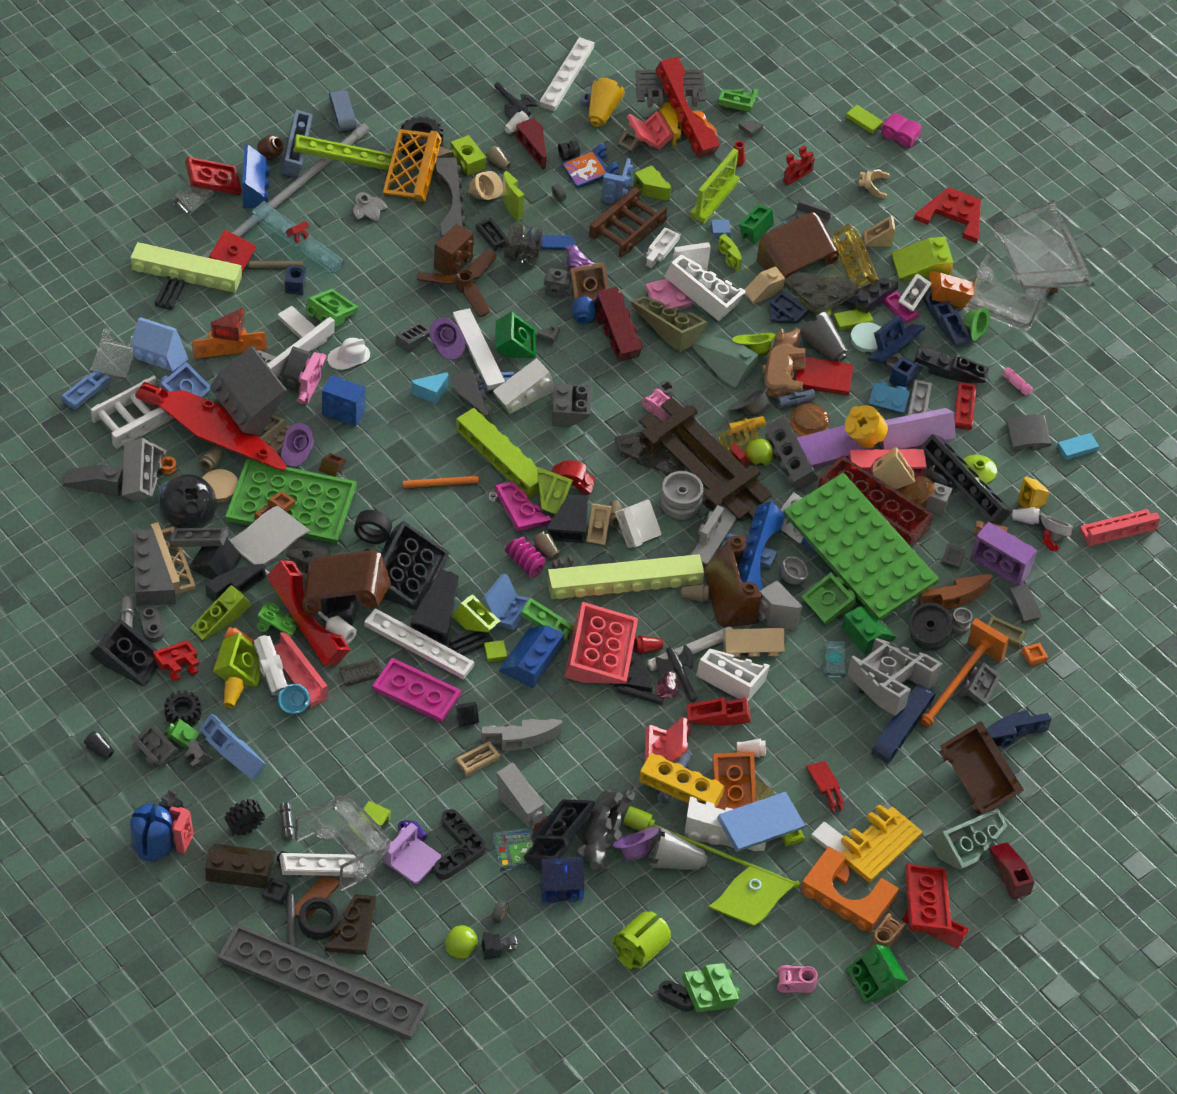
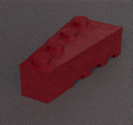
[594,286,643,362]

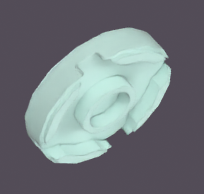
[850,322,881,353]

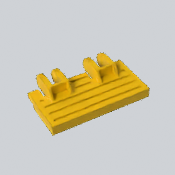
[841,804,923,884]

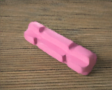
[1002,367,1033,396]

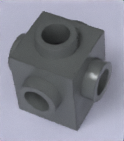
[544,268,570,298]

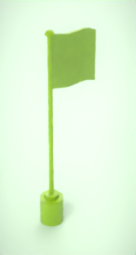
[623,806,800,926]

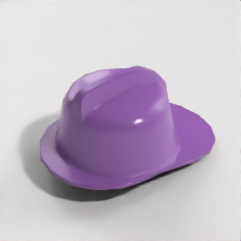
[430,318,465,360]
[281,423,314,467]
[613,826,660,861]

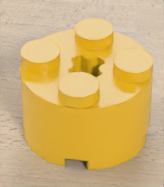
[845,405,888,449]

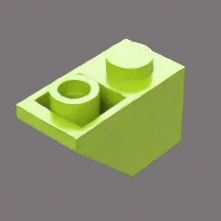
[633,166,671,201]

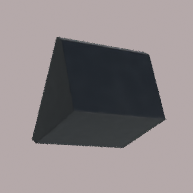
[189,538,242,580]

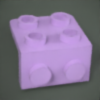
[384,823,441,884]

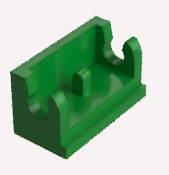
[739,204,774,244]

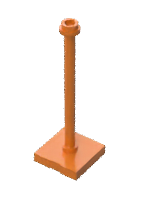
[919,618,1009,728]

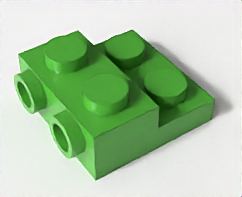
[305,289,358,328]
[801,572,857,625]
[682,963,740,1013]

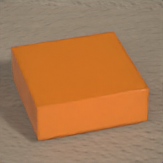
[1021,643,1048,666]

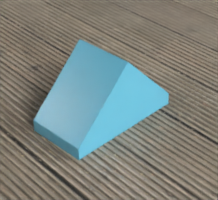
[412,372,448,404]

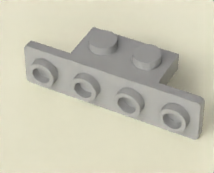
[691,505,737,565]

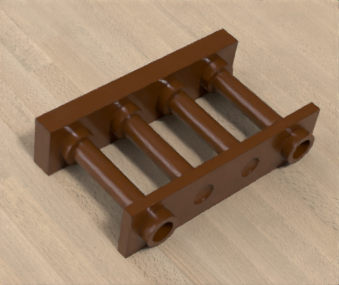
[589,187,667,258]

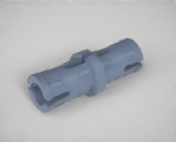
[777,389,816,408]

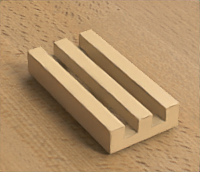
[455,741,500,777]

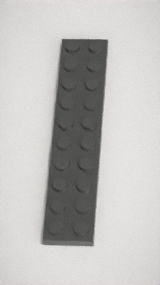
[218,923,429,1041]

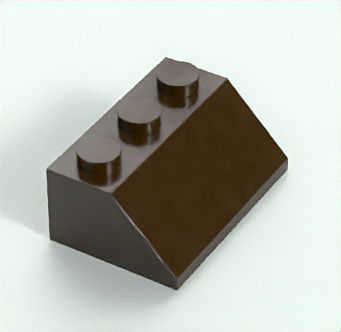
[205,843,275,889]

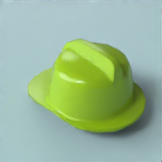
[732,333,776,357]

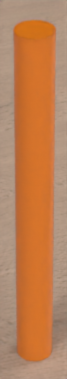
[403,476,479,488]

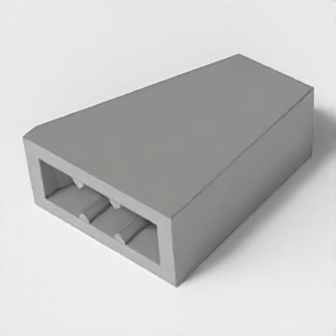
[496,762,545,827]

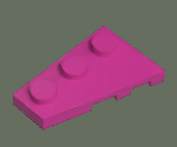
[494,481,552,532]

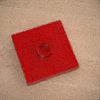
[209,230,257,272]

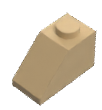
[744,266,785,305]

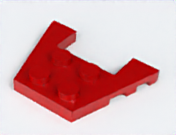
[914,187,981,243]

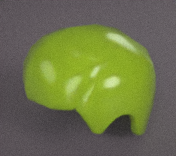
[745,439,774,466]
[445,925,478,959]

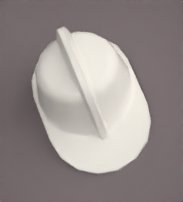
[327,338,370,370]

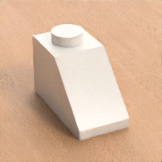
[898,274,932,312]

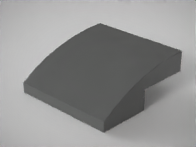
[1007,414,1052,451]

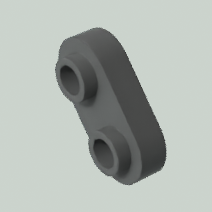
[139,606,164,642]

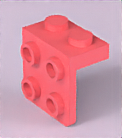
[627,111,674,150]
[645,717,688,762]

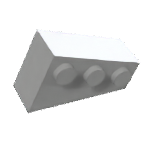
[122,438,167,502]

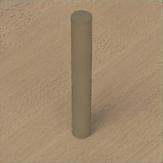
[249,261,303,268]

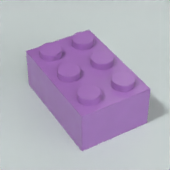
[971,522,1037,586]

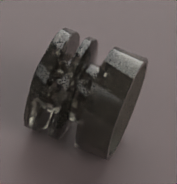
[504,223,543,266]

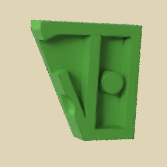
[718,89,758,113]

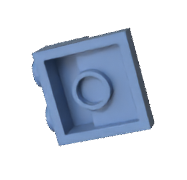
[158,362,211,397]

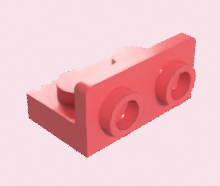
[169,806,194,854]

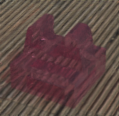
[657,671,680,698]

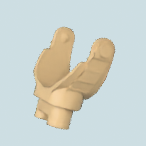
[858,170,890,199]

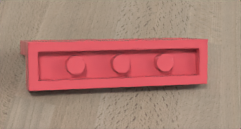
[1079,509,1160,546]
[274,632,328,708]

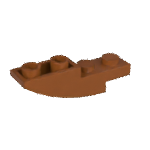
[918,574,992,610]

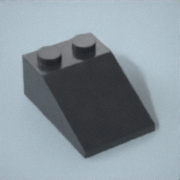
[90,618,158,686]

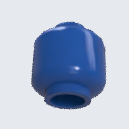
[572,296,596,324]

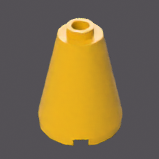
[588,78,625,127]

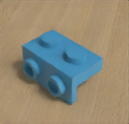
[868,381,910,414]

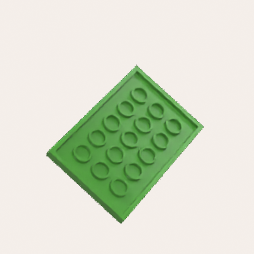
[225,459,357,545]

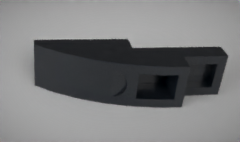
[914,344,989,383]

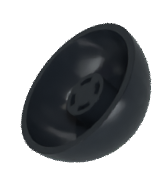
[160,474,217,528]

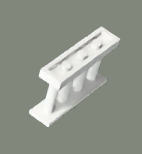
[91,376,174,449]

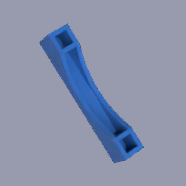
[738,501,785,591]

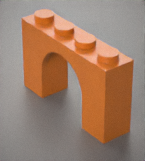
[801,846,899,934]

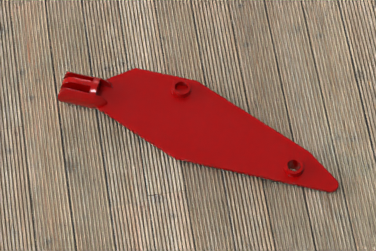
[135,382,287,471]

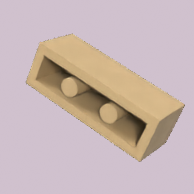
[723,628,785,657]

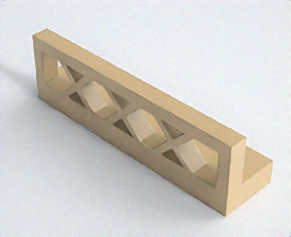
[151,522,196,594]

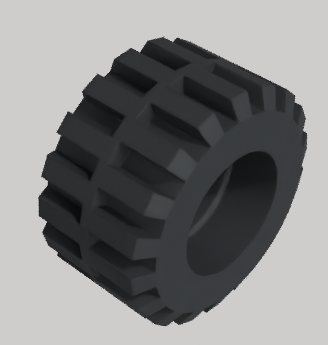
[400,116,443,162]

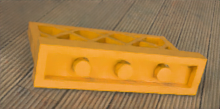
[383,129,442,202]

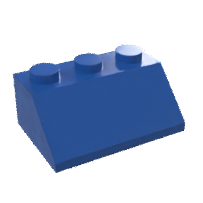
[242,145,270,208]
[499,625,564,688]

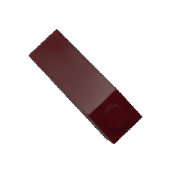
[515,118,547,169]

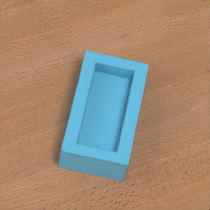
[1057,433,1099,460]

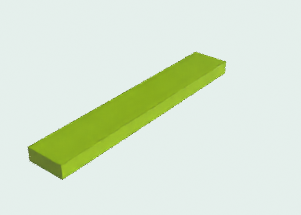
[294,134,398,172]

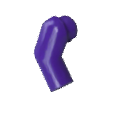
[398,820,428,842]

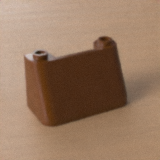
[756,212,839,286]
[704,535,761,627]
[302,550,391,616]
[939,721,1024,815]

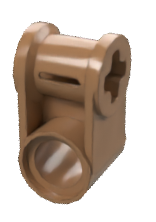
[871,913,907,948]

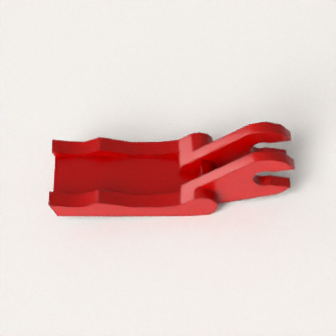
[806,761,844,812]

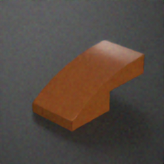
[254,491,296,520]

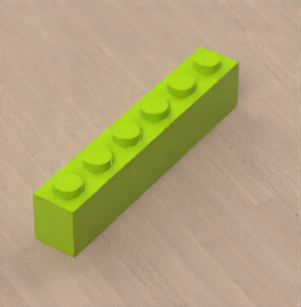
[456,408,539,499]

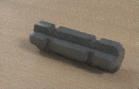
[280,803,294,841]

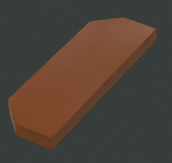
[295,876,341,921]

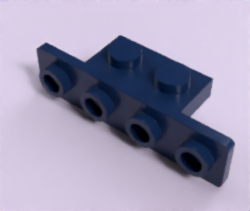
[868,317,925,363]

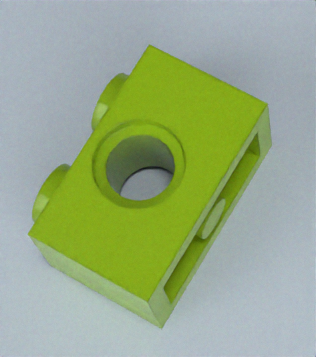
[450,135,486,176]

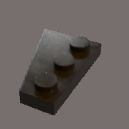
[324,894,376,955]

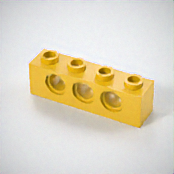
[639,753,724,808]

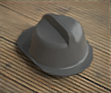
[729,387,771,416]

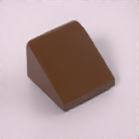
[319,453,346,477]

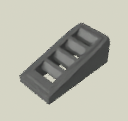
[395,321,430,352]

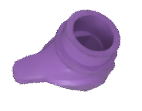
[565,245,593,272]

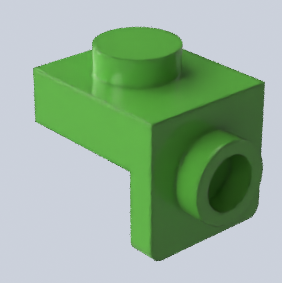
[164,719,199,750]

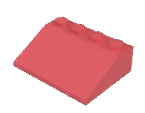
[564,602,638,684]

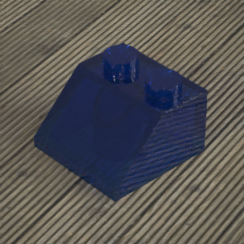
[539,857,584,903]

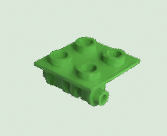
[257,602,298,637]

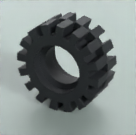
[164,690,201,727]
[225,799,265,836]

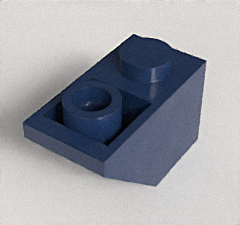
[889,357,923,388]

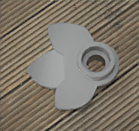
[353,192,387,222]

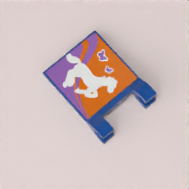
[562,143,619,189]

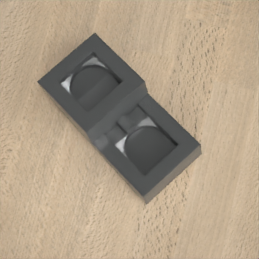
[1008,584,1042,623]

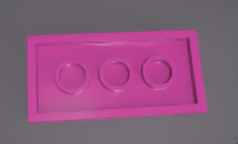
[372,658,461,723]

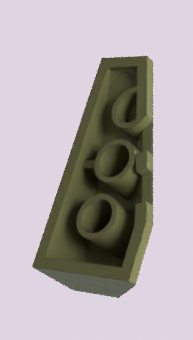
[631,296,708,352]

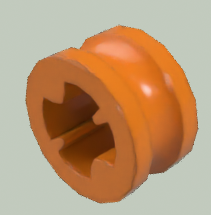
[159,456,176,475]

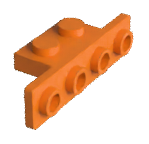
[192,327,267,359]

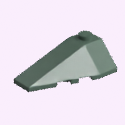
[690,332,758,390]
[929,808,1008,870]

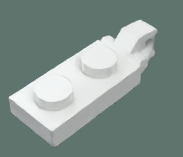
[646,228,681,268]

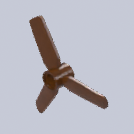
[417,249,497,317]

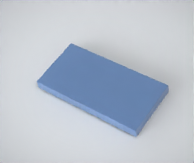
[717,792,805,852]

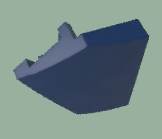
[769,290,809,323]

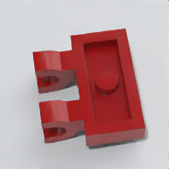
[783,145,815,186]
[152,640,199,682]

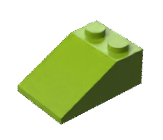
[891,237,954,281]

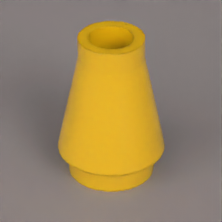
[223,677,244,708]

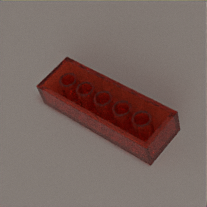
[818,456,934,548]

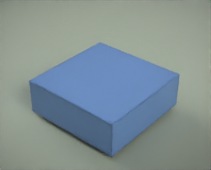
[711,220,731,237]

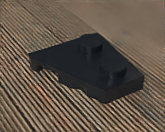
[615,652,653,692]

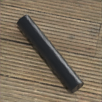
[617,684,664,705]

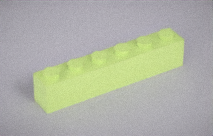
[131,242,242,293]

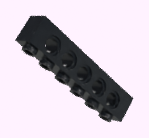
[920,434,1013,525]

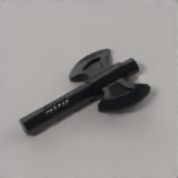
[494,82,538,119]
[655,645,697,702]

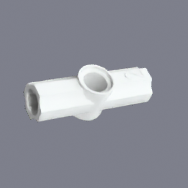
[254,635,287,696]

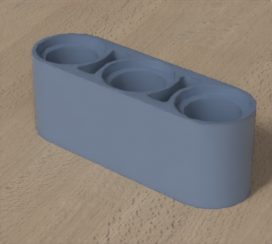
[329,90,356,132]

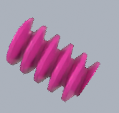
[505,537,546,578]

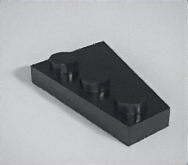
[837,278,898,313]

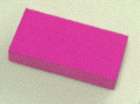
[882,291,919,325]

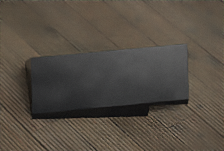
[323,548,372,625]
[523,799,596,877]

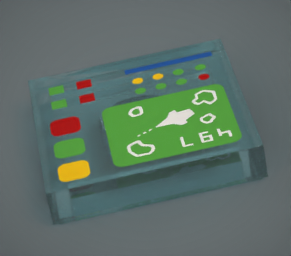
[492,827,534,871]

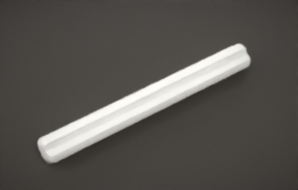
[647,626,732,671]

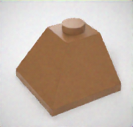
[570,262,609,300]

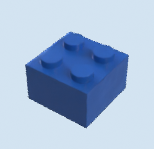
[322,375,366,426]

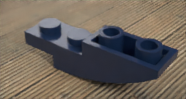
[987,710,1051,747]

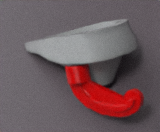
[1039,513,1073,551]

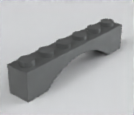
[435,158,465,239]

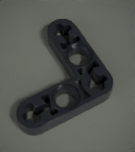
[434,809,486,880]

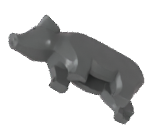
[576,789,635,870]

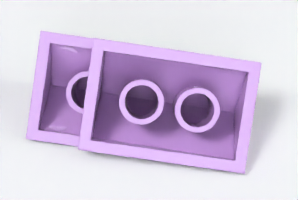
[880,408,956,450]

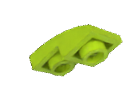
[718,233,742,272]

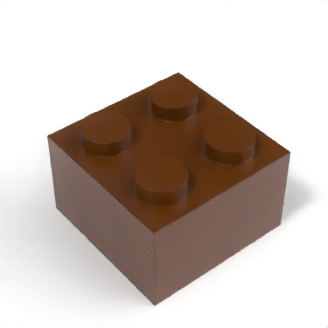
[434,223,474,275]

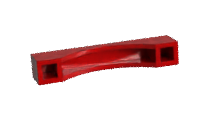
[655,56,720,158]
[267,560,351,665]

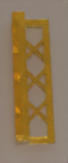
[832,223,879,288]

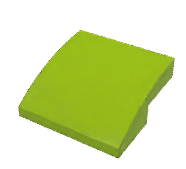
[502,171,524,222]

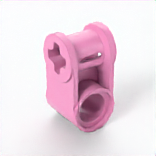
[642,389,671,422]
[777,965,818,993]

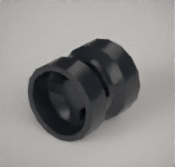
[558,140,580,160]

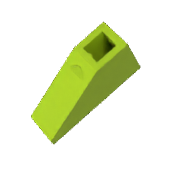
[190,585,252,641]

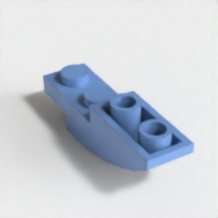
[199,714,266,780]

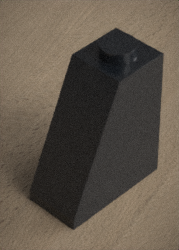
[547,494,588,543]

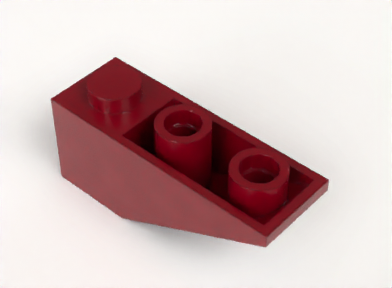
[988,842,1035,899]

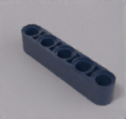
[871,684,936,763]

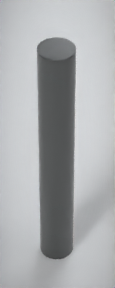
[286,894,297,948]

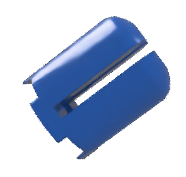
[130,804,174,862]

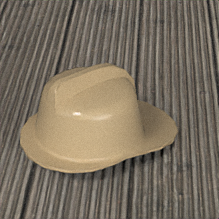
[467,171,503,200]

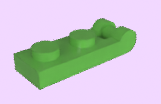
[519,598,574,644]

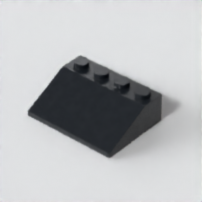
[380,521,450,610]

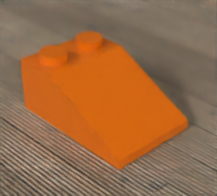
[712,752,756,810]

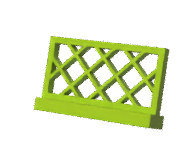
[689,148,740,224]

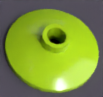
[963,455,997,484]

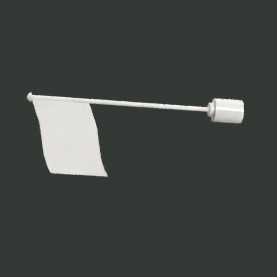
[228,506,357,644]

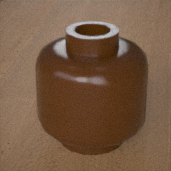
[257,135,283,160]

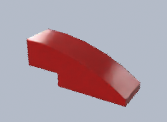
[686,697,751,725]

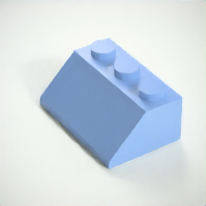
[131,317,188,371]

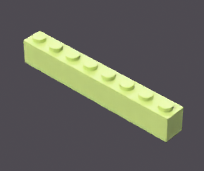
[547,554,704,600]

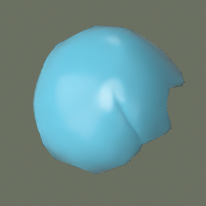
[278,684,310,714]

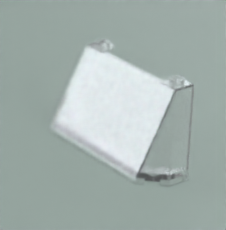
[994,200,1095,289]

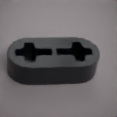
[658,980,694,1012]

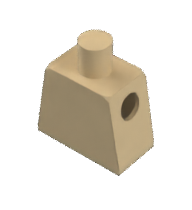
[867,447,915,492]

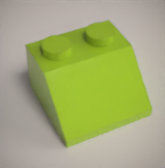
[213,633,261,687]

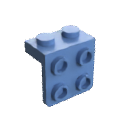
[601,158,633,205]
[483,574,529,630]

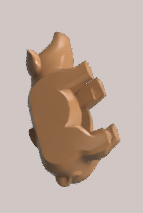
[763,328,806,399]

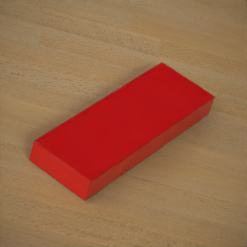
[954,382,977,430]

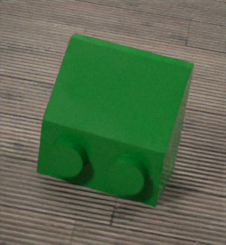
[495,311,536,358]
[842,607,896,655]

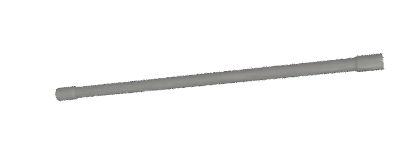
[202,123,369,258]

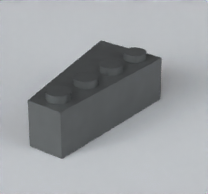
[133,528,176,606]

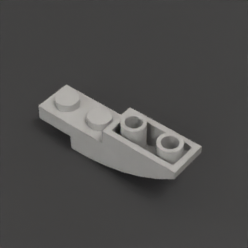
[481,719,562,751]

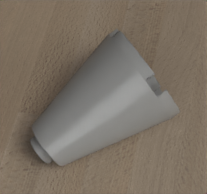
[648,827,707,870]

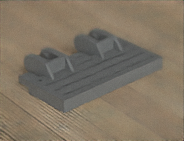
[635,70,706,108]

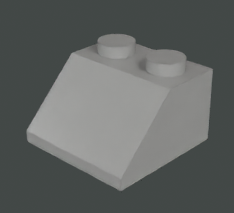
[757,581,802,631]

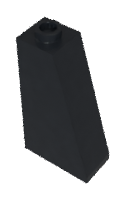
[410,569,459,645]

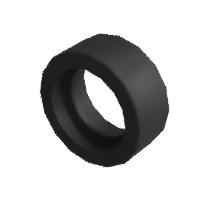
[354,510,392,544]
[298,897,339,940]

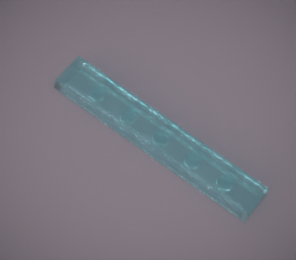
[252,201,345,274]

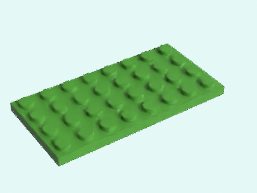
[783,473,939,621]

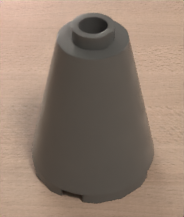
[800,312,847,362]

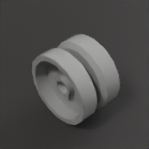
[660,471,703,520]

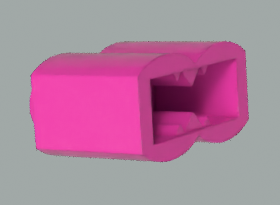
[881,113,922,147]

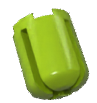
[611,912,671,969]

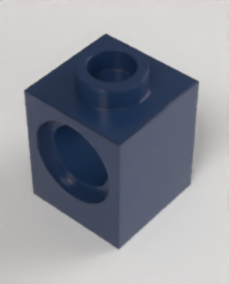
[285,265,306,295]

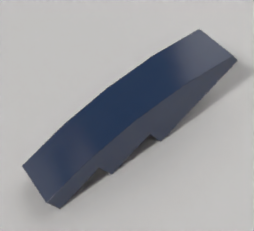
[923,293,972,346]

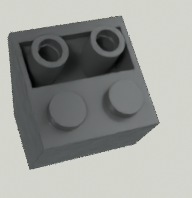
[552,383,591,427]

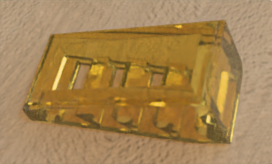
[717,420,760,450]

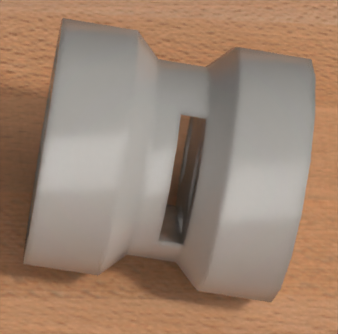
[952,607,972,634]

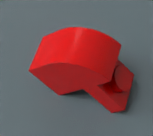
[552,460,595,496]

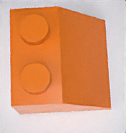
[929,271,974,308]

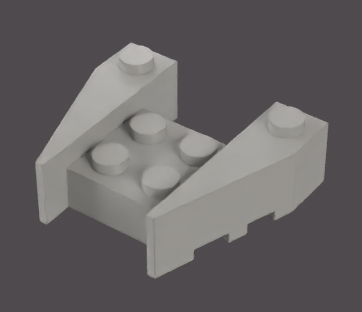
[847,638,943,715]

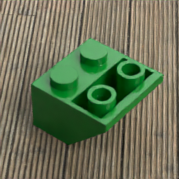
[846,944,908,1003]

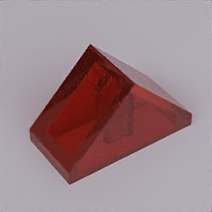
[211,308,245,341]

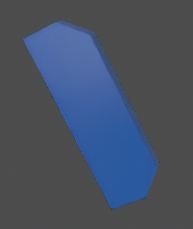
[528,235,576,250]

